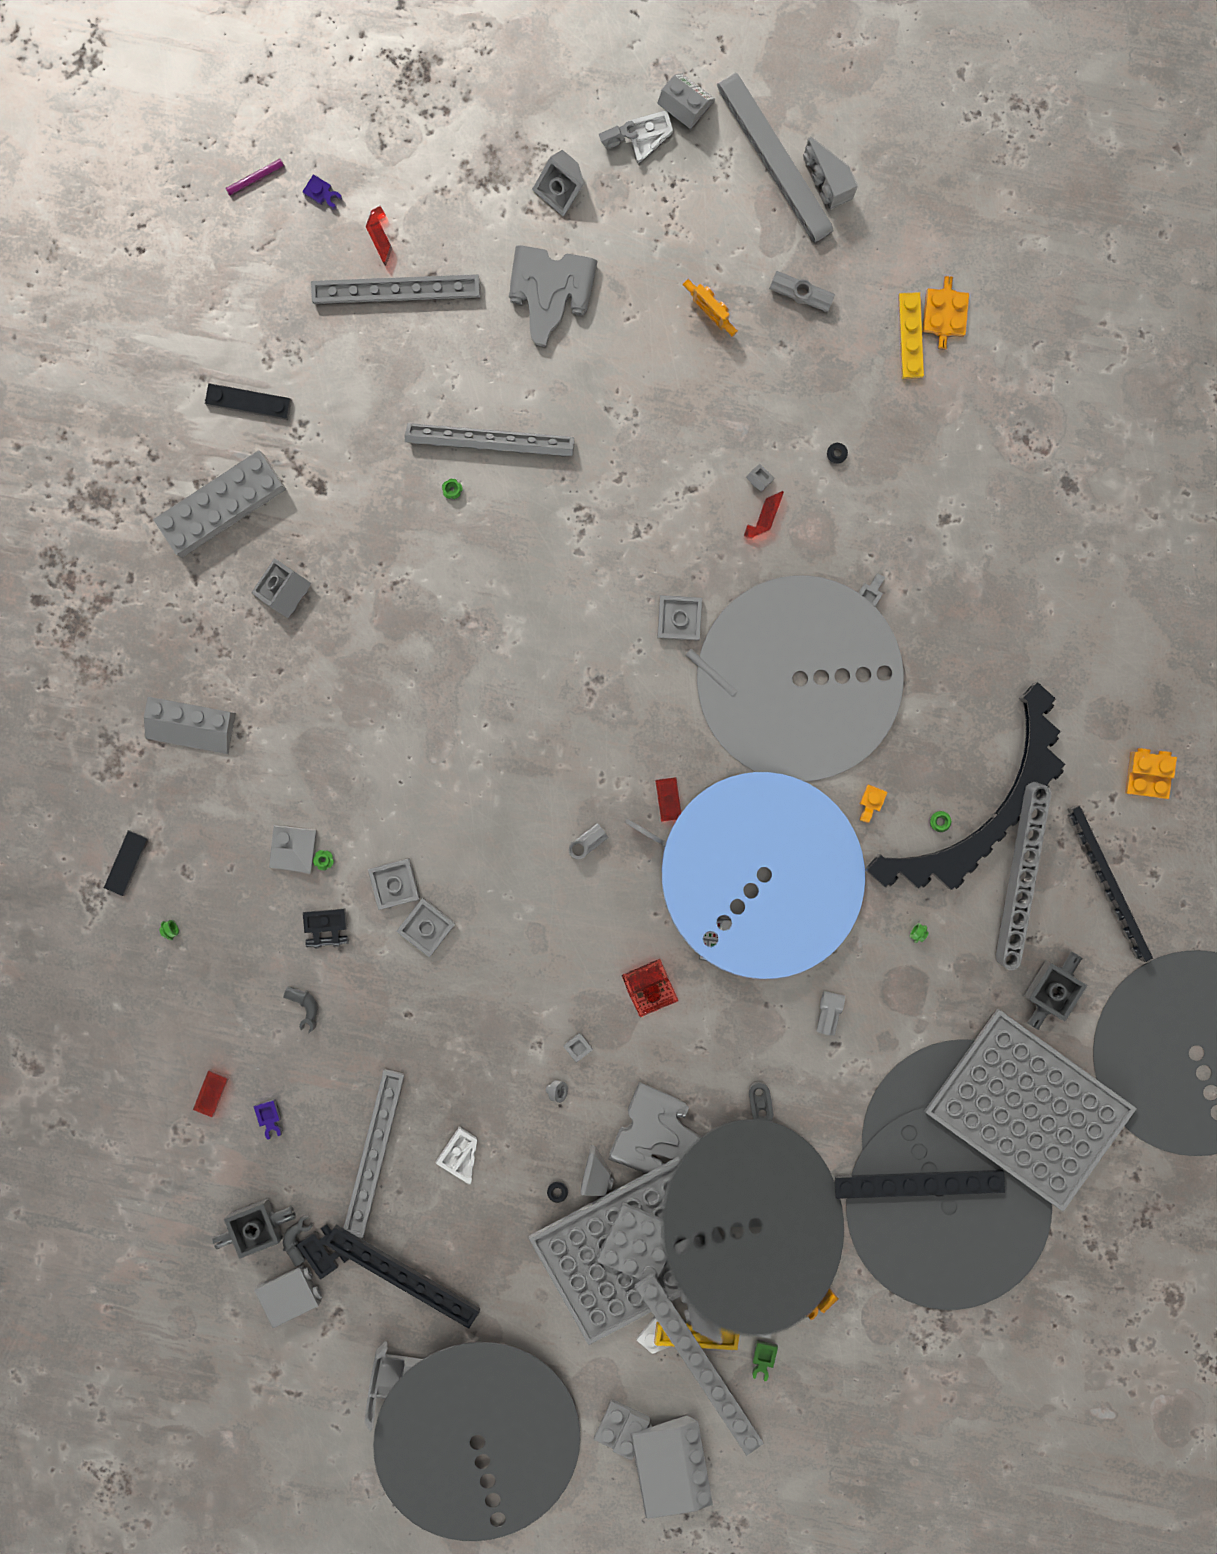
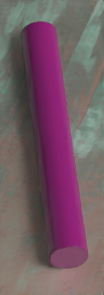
[225,158,284,196]

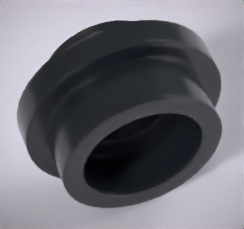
[827,443,848,464]
[547,1181,568,1203]

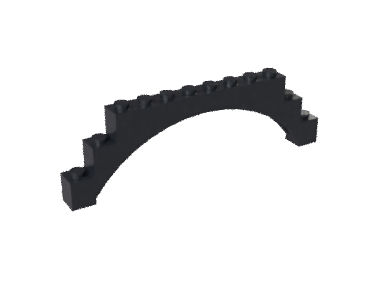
[865,682,1066,890]

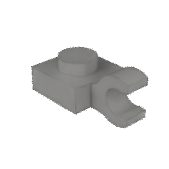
[598,121,639,148]
[859,574,885,607]

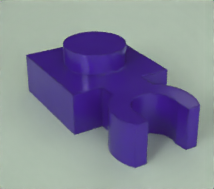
[302,174,343,210]
[254,1099,282,1140]

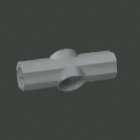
[769,271,835,312]

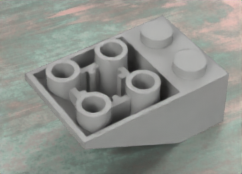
[803,137,858,209]

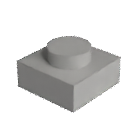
[746,464,775,491]
[563,1033,593,1063]

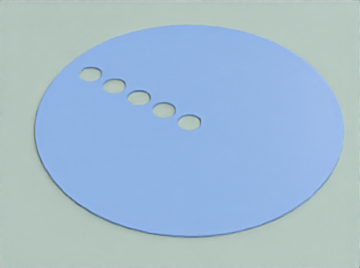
[662,772,865,979]

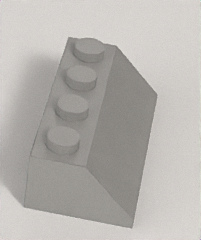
[144,697,236,754]

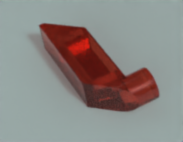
[366,205,392,266]
[744,491,784,539]

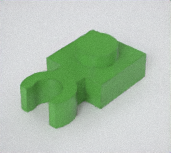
[752,1340,778,1381]

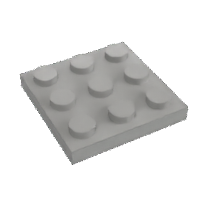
[596,1202,676,1280]

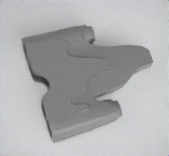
[509,245,598,347]
[608,1082,701,1173]

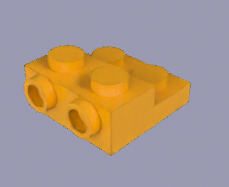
[1125,748,1177,799]

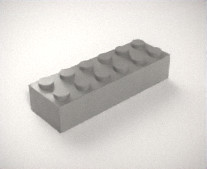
[153,450,286,557]

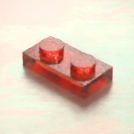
[655,777,681,822]
[193,1070,229,1117]

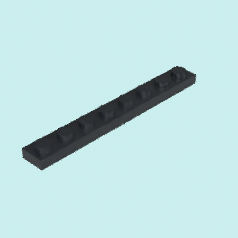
[1067,805,1153,962]
[834,1170,1005,1199]
[324,1224,480,1329]

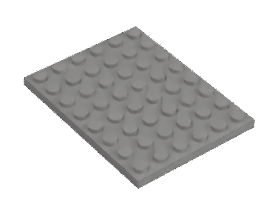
[924,1009,1137,1211]
[529,1157,724,1345]

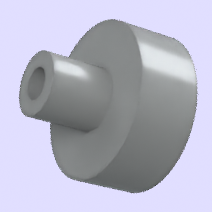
[546,1080,568,1103]

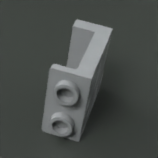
[254,1263,322,1328]

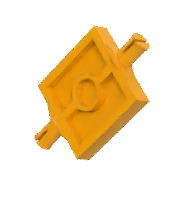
[922,276,969,349]
[682,278,738,337]

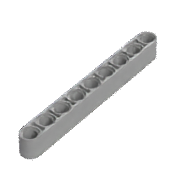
[717,72,833,243]
[996,782,1051,970]

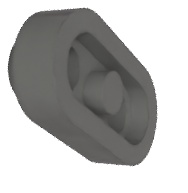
[748,1082,774,1121]

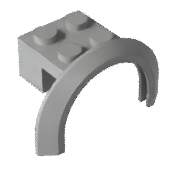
[365,1341,423,1431]

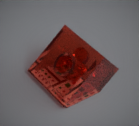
[622,959,678,1017]

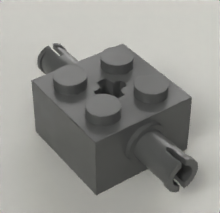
[1024,951,1088,1030]
[212,1198,296,1259]

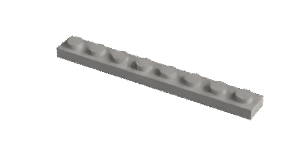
[311,274,480,304]
[405,423,574,456]
[344,1069,405,1238]

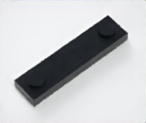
[204,383,292,420]

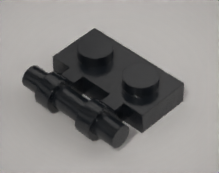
[302,908,349,949]
[297,1223,349,1280]

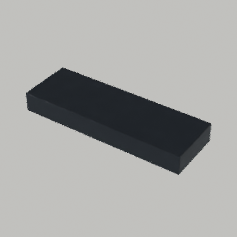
[104,830,149,896]

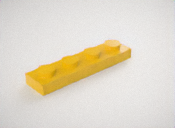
[898,292,924,379]
[654,1322,739,1350]

